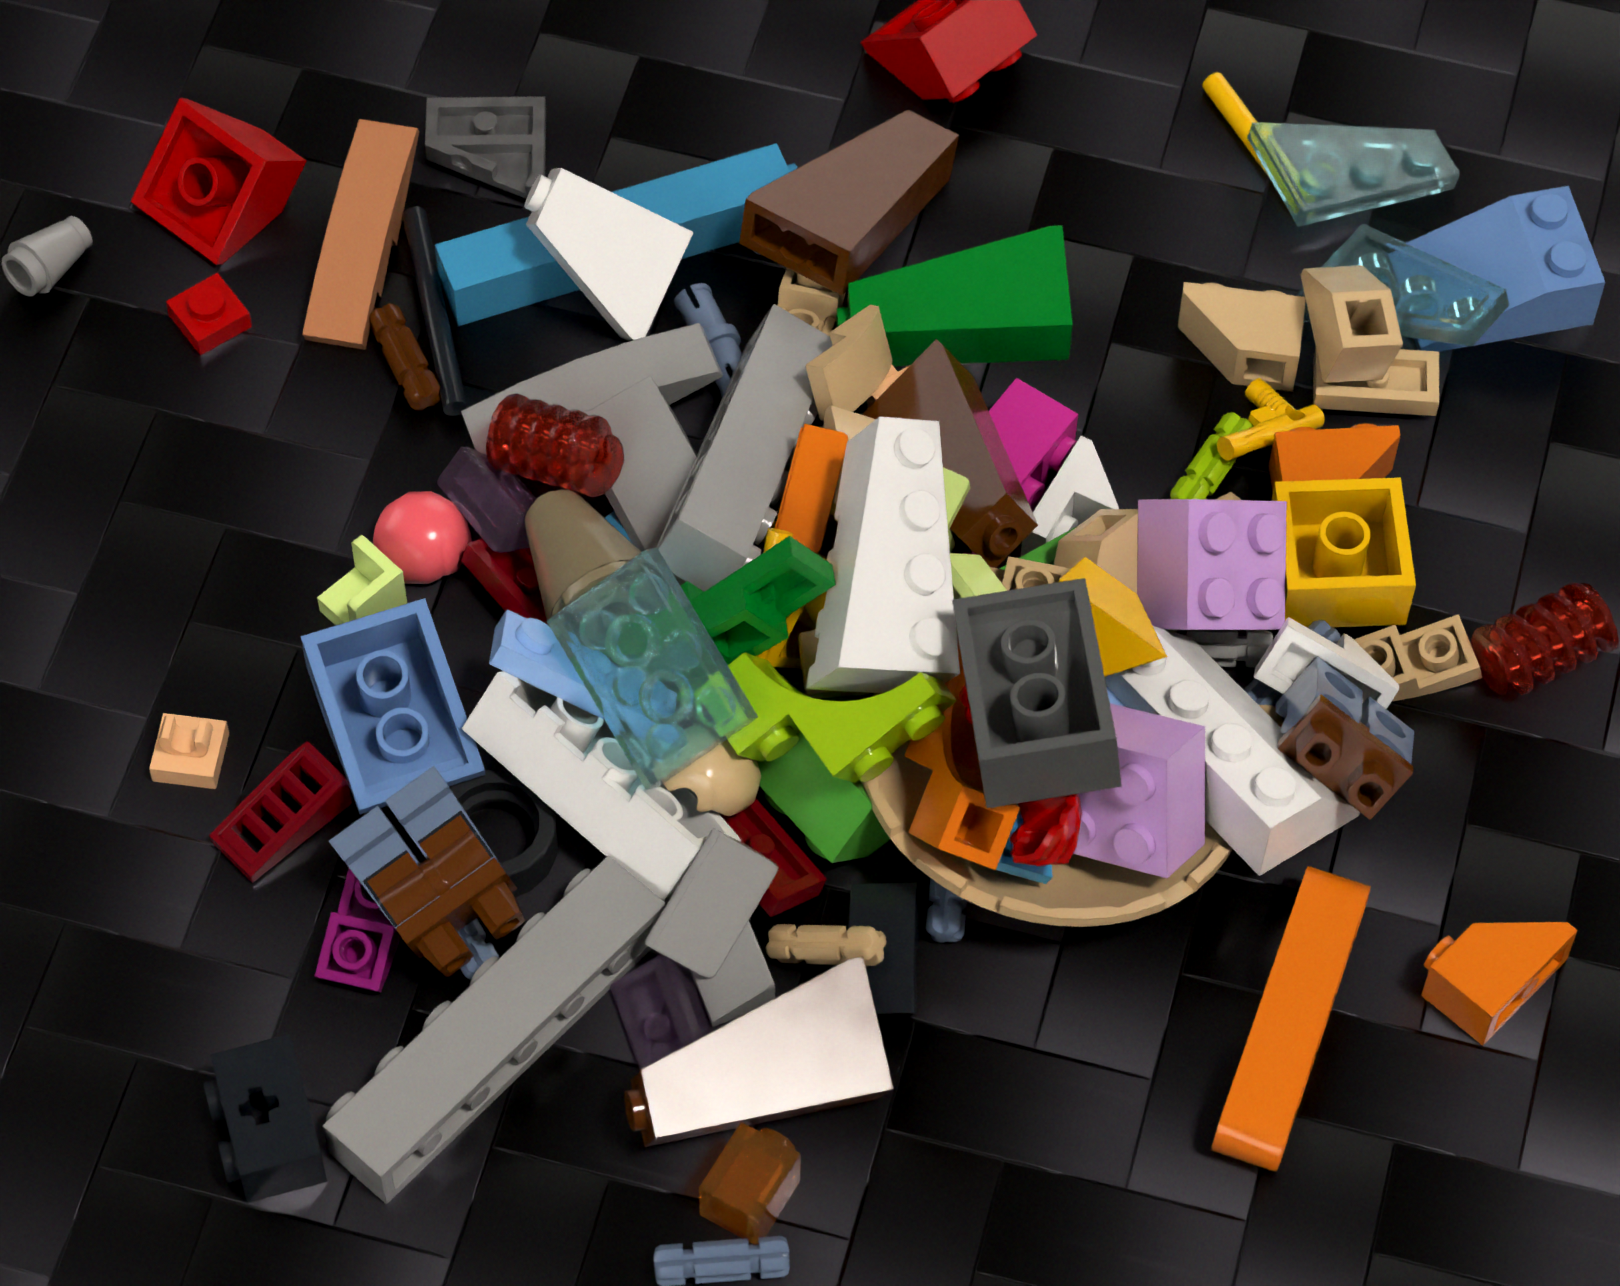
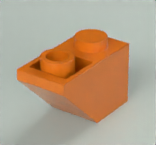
[1269,423,1400,493]

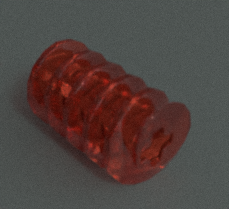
[486,393,625,497]
[1471,582,1619,695]

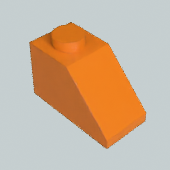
[1421,922,1578,1046]

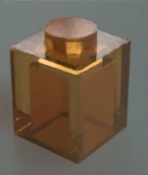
[699,1122,801,1244]

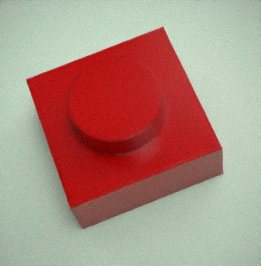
[166,272,252,356]

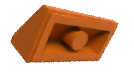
[775,424,849,554]

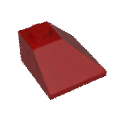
[130,98,307,265]

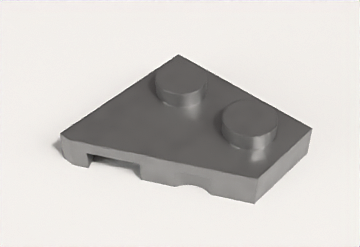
[425,97,546,199]

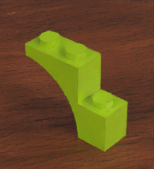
[695,652,957,783]

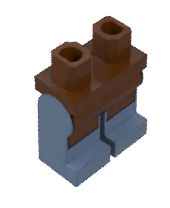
[1276,656,1414,820]
[329,766,525,977]

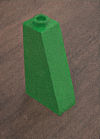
[836,225,1073,366]

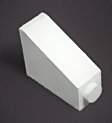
[524,168,693,342]

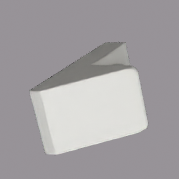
[1021,436,1119,556]
[1254,617,1399,709]

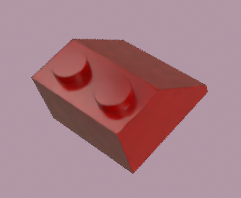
[861,0,1037,103]

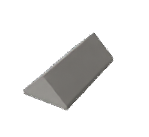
[569,375,697,591]

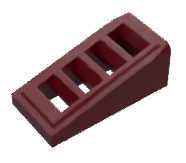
[209,741,352,883]

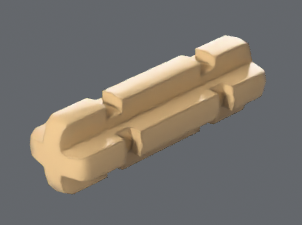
[765,924,887,966]

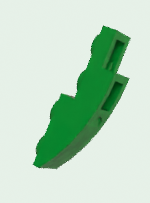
[591,536,836,683]

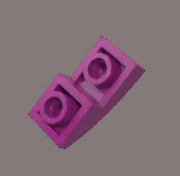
[315,868,401,993]

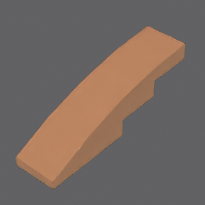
[302,119,419,350]

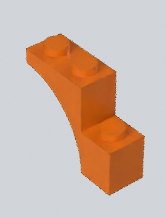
[904,636,1021,870]

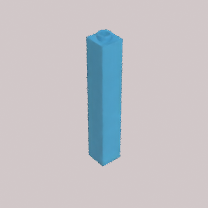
[435,143,797,326]

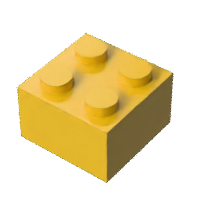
[1271,477,1416,627]

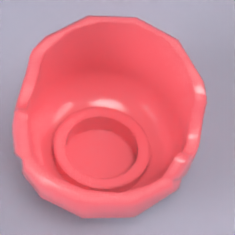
[373,491,472,584]

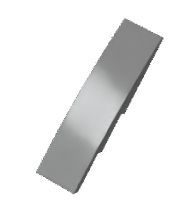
[461,323,723,470]

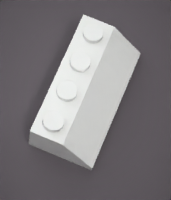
[1105,626,1360,876]

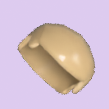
[656,722,761,817]

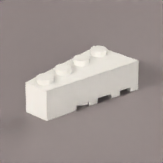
[806,417,960,693]
[462,671,741,904]

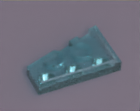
[1247,122,1460,226]
[1295,223,1509,346]

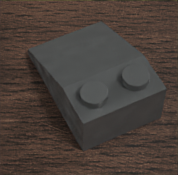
[952,578,1122,808]

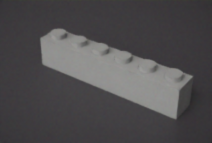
[650,304,832,591]
[323,855,666,1204]

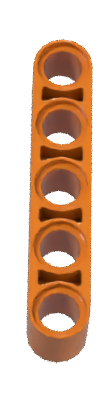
[1211,866,1371,1172]

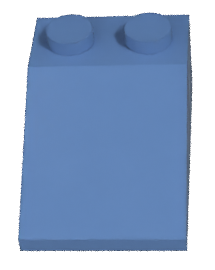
[1385,186,1605,352]
[301,598,485,814]

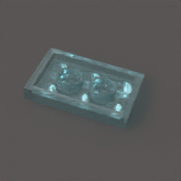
[547,548,758,790]

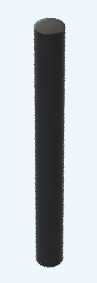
[402,207,467,416]

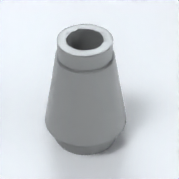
[1,216,92,296]

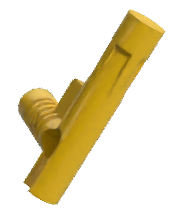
[1217,378,1325,461]

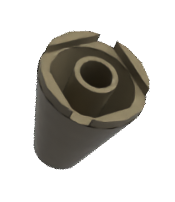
[524,490,671,647]

